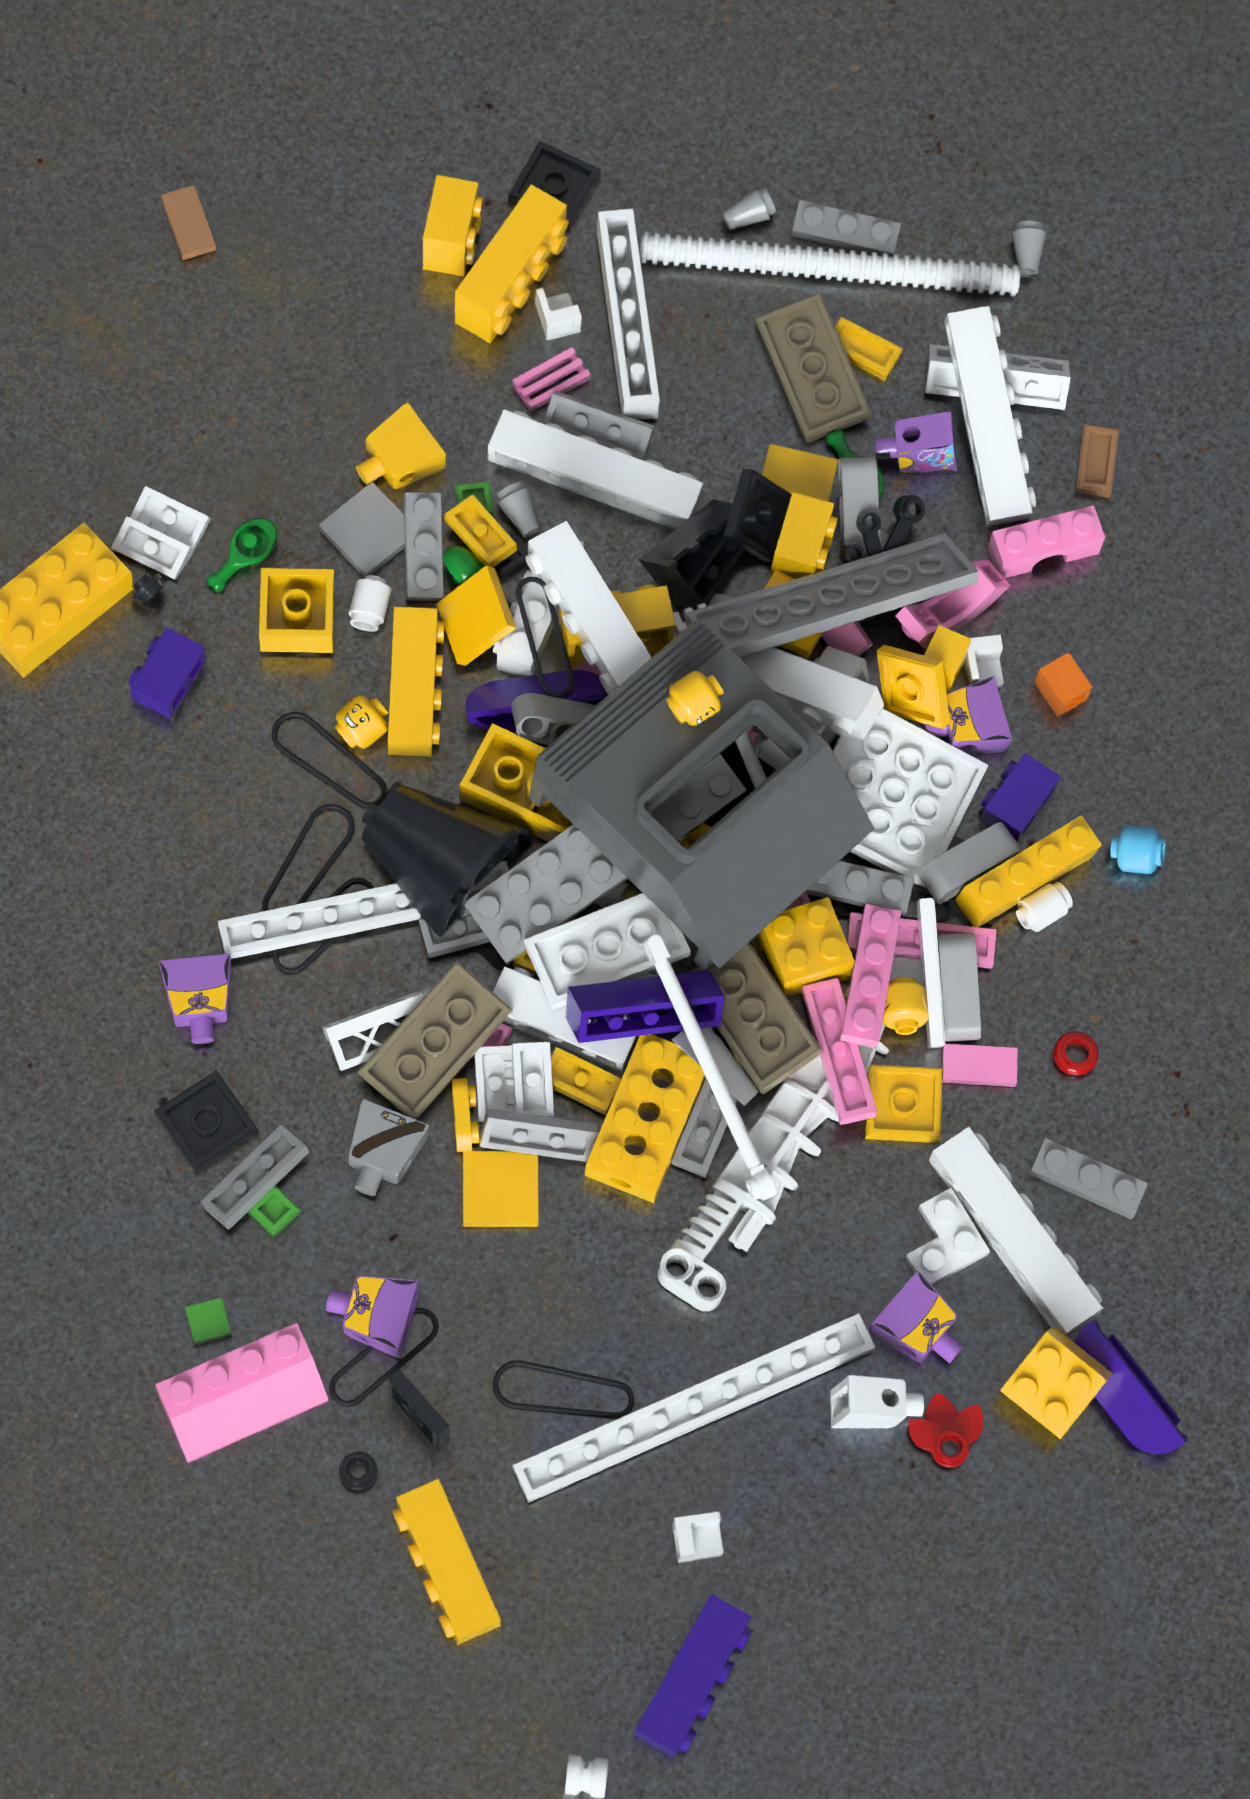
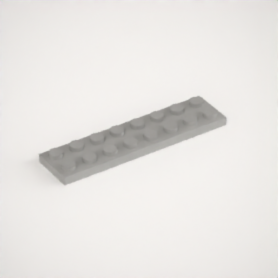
[685,533,979,658]
[465,754,747,965]

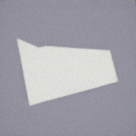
[672,1027,759,1106]

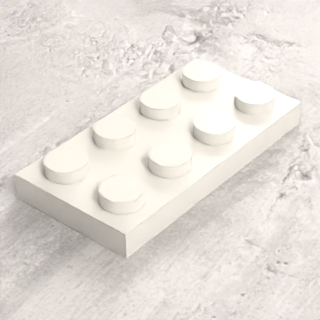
[524,893,691,1010]

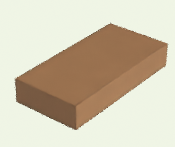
[161,185,216,260]
[1075,424,1119,498]

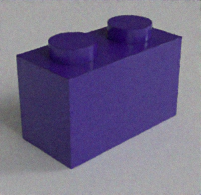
[129,627,206,719]
[980,753,1061,843]

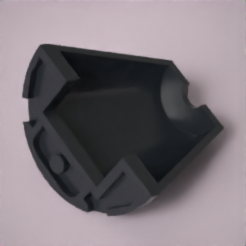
[361,781,533,938]

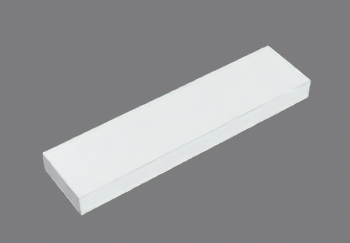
[916,898,946,1049]

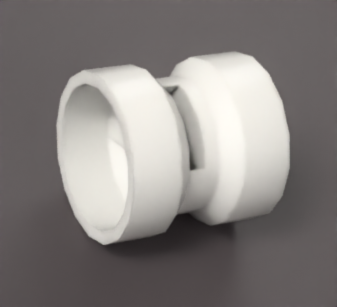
[565,1754,608,1798]

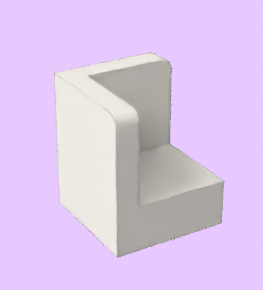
[535,288,581,340]
[963,635,1004,688]
[672,1512,723,1563]

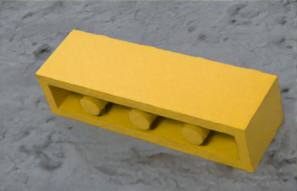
[388,607,444,757]
[955,815,1102,927]
[392,1479,501,1645]

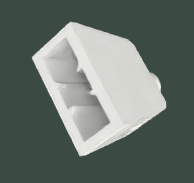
[830,1375,924,1428]

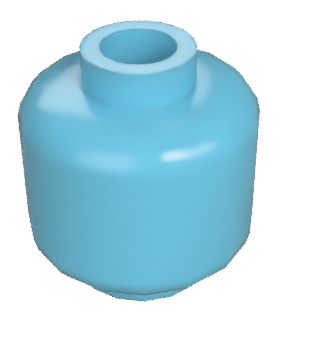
[1110,825,1166,874]

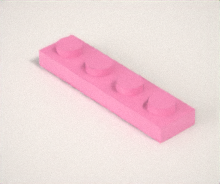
[840,904,902,1048]
[847,912,996,969]
[802,978,877,1125]

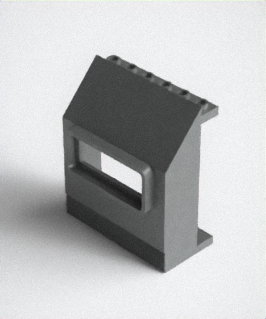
[528,619,875,971]

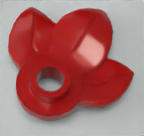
[908,1393,983,1468]

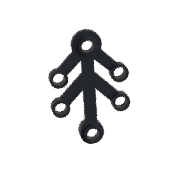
[841,495,925,622]

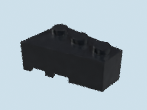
[638,499,745,610]

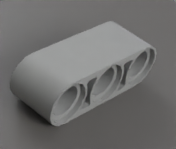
[838,456,880,561]
[511,693,596,745]
[917,822,1023,904]
[937,933,981,1042]

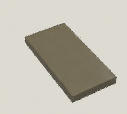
[755,292,872,444]
[689,942,824,1094]
[357,961,513,1120]

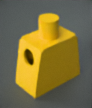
[356,402,446,489]

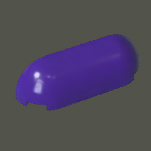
[465,670,609,734]
[1074,1320,1188,1454]

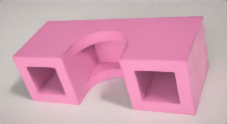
[987,505,1105,578]

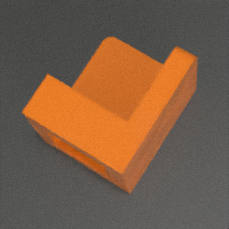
[1034,653,1092,717]

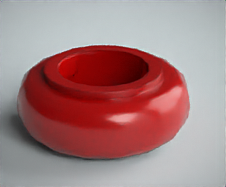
[1053,1031,1099,1076]

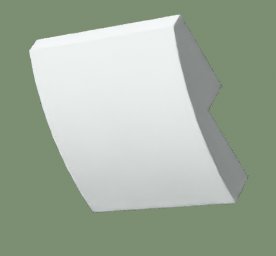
[111,486,211,580]
[474,1042,554,1123]

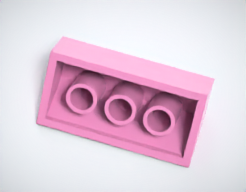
[155,1323,329,1463]

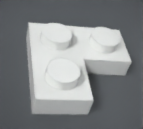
[905,1187,990,1286]

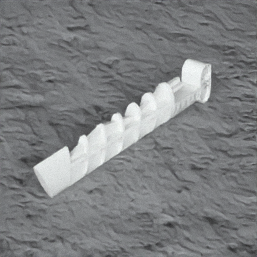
[657,956,923,1311]

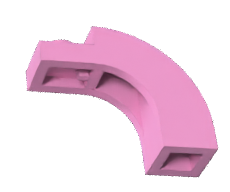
[895,559,1010,649]

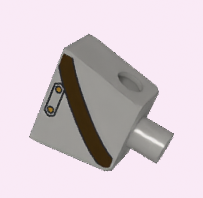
[349,1099,429,1196]

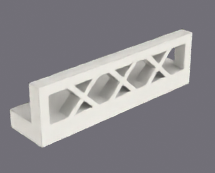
[925,344,1070,410]
[322,985,434,1071]

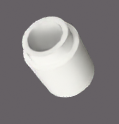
[349,575,391,632]
[1016,882,1073,932]

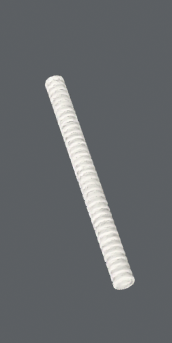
[640,232,1020,296]

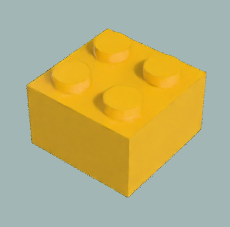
[423,175,484,277]
[769,492,838,579]
[259,568,335,653]
[756,897,855,997]
[1000,1326,1113,1439]

